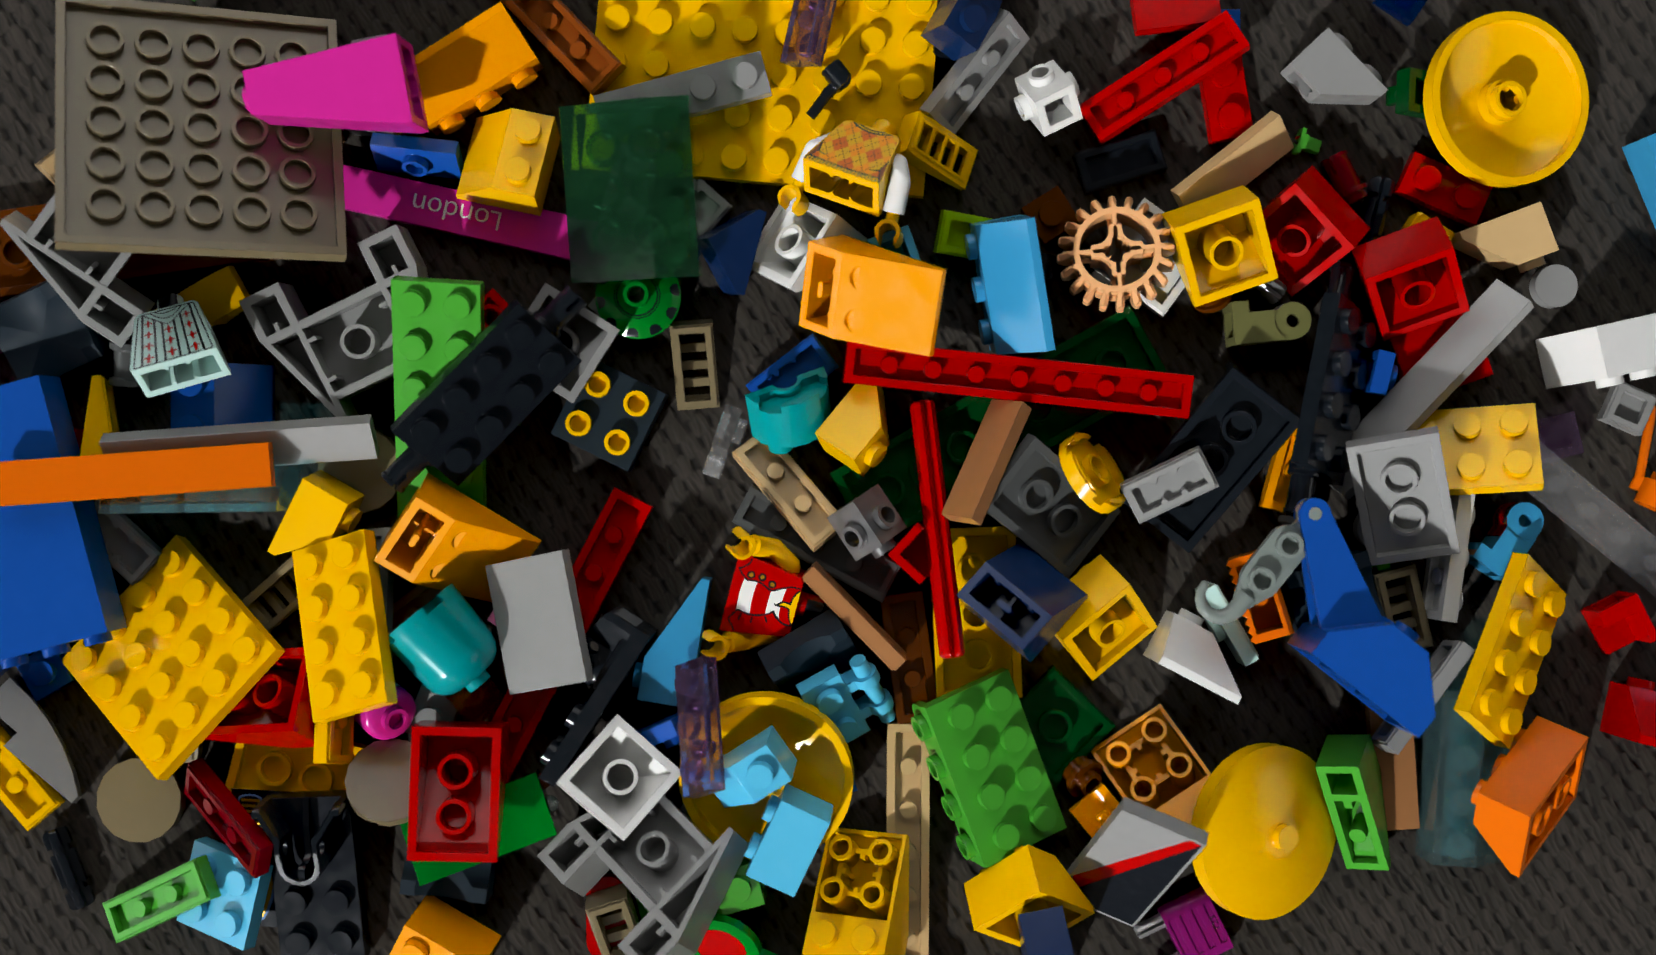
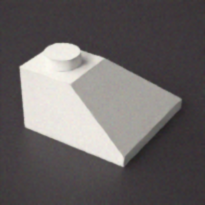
[751,197,867,293]
[1143,608,1242,705]
[557,714,683,841]

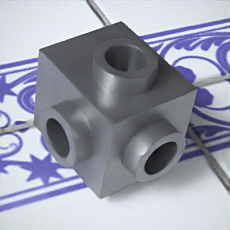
[827,484,907,561]

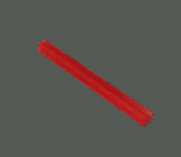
[910,400,965,659]

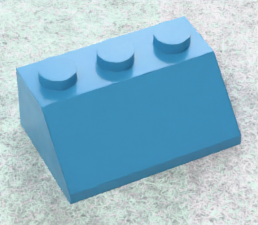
[964,214,1056,354]

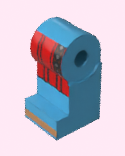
[1468,502,1544,581]

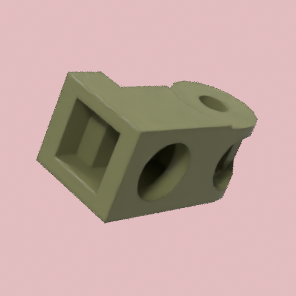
[1222,300,1312,348]

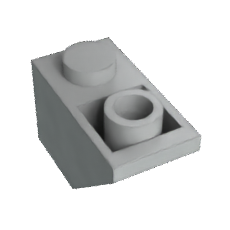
[1280,27,1388,105]

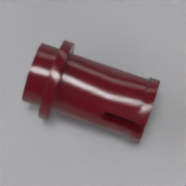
[1320,150,1368,206]

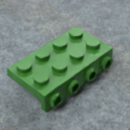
[911,668,1067,868]

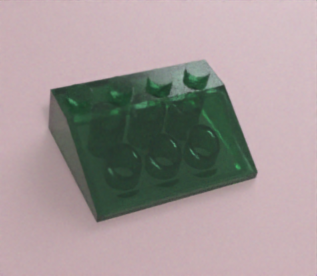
[559,95,702,283]

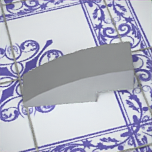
[0,678,82,803]

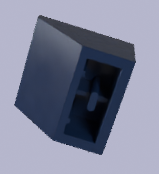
[957,541,1088,662]

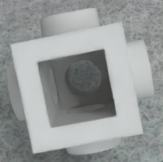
[1014,60,1083,137]

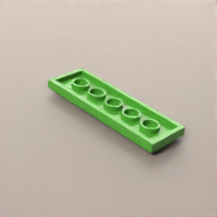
[391,276,487,517]

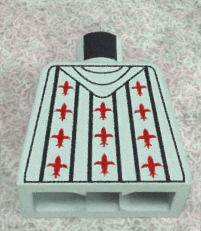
[130,293,231,398]

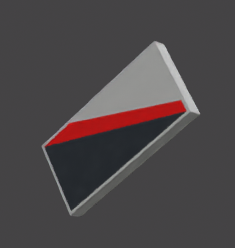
[1067,797,1209,927]

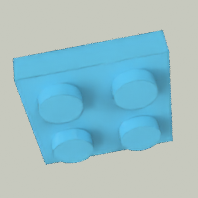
[176,836,274,951]

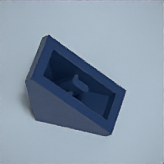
[695,209,767,295]

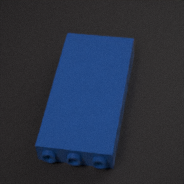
[0,375,127,670]

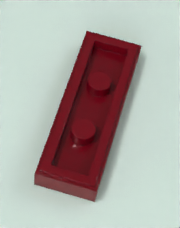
[184,758,273,878]

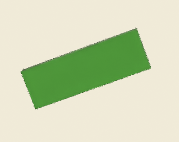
[102,855,221,944]

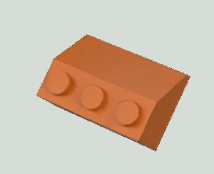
[1471,715,1589,877]

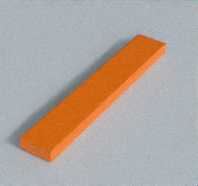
[0,442,276,507]

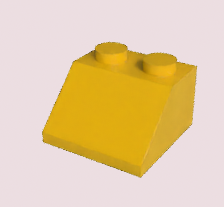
[456,108,560,216]
[1161,185,1278,307]
[1054,554,1158,681]
[963,844,1095,947]

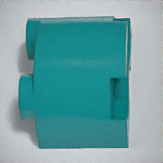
[745,366,832,454]

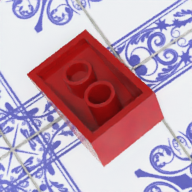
[205,647,315,748]
[407,720,509,863]

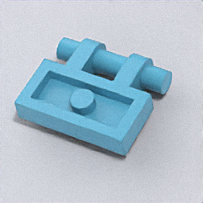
[796,654,896,743]

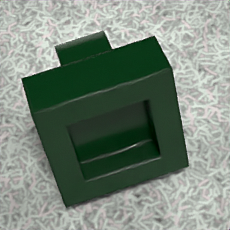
[1385,67,1427,119]

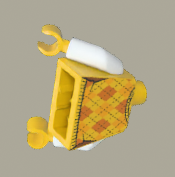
[777,119,911,249]

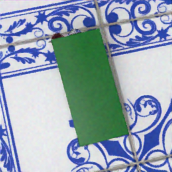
[400,769,559,886]

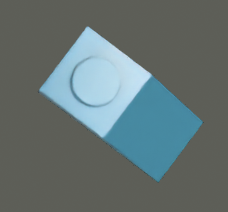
[700,725,797,808]

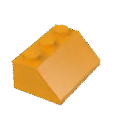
[415,1,544,136]

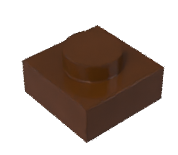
[1020,185,1078,246]

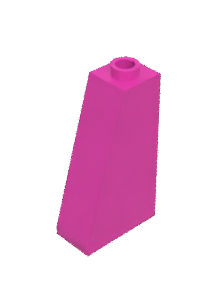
[242,33,429,134]

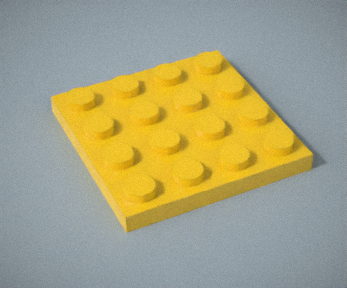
[62,535,286,780]

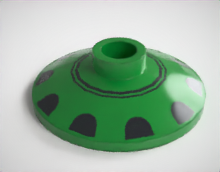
[595,254,681,339]

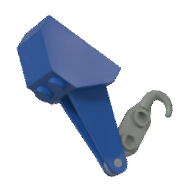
[1195,497,1436,738]

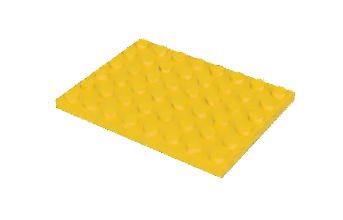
[583,0,937,199]

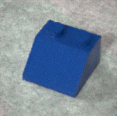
[171,363,274,428]

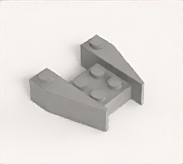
[0,194,155,348]
[239,224,428,417]
[537,778,748,955]

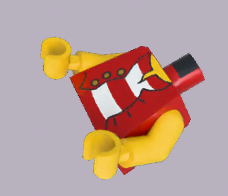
[700,526,825,661]

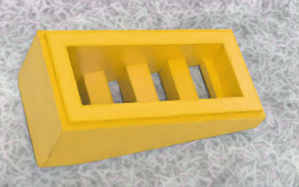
[897,111,978,190]
[80,374,120,456]

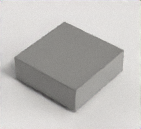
[1596,382,1656,436]

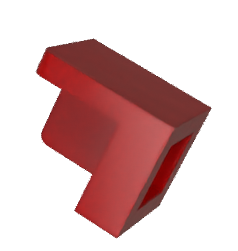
[888,522,930,585]
[1581,591,1656,654]

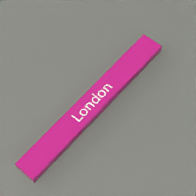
[343,164,627,269]

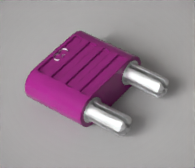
[1134,886,1234,955]

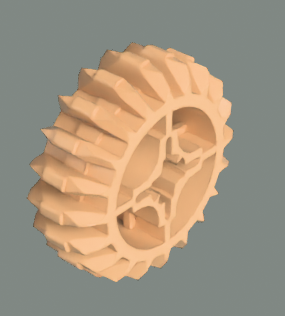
[1057,195,1176,313]

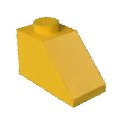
[815,384,890,477]
[267,470,365,556]

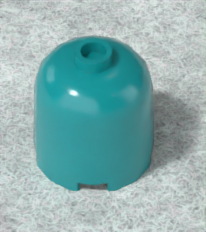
[389,583,497,696]

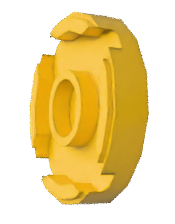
[1058,432,1126,514]

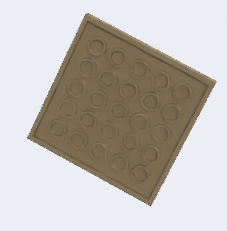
[55,0,347,262]

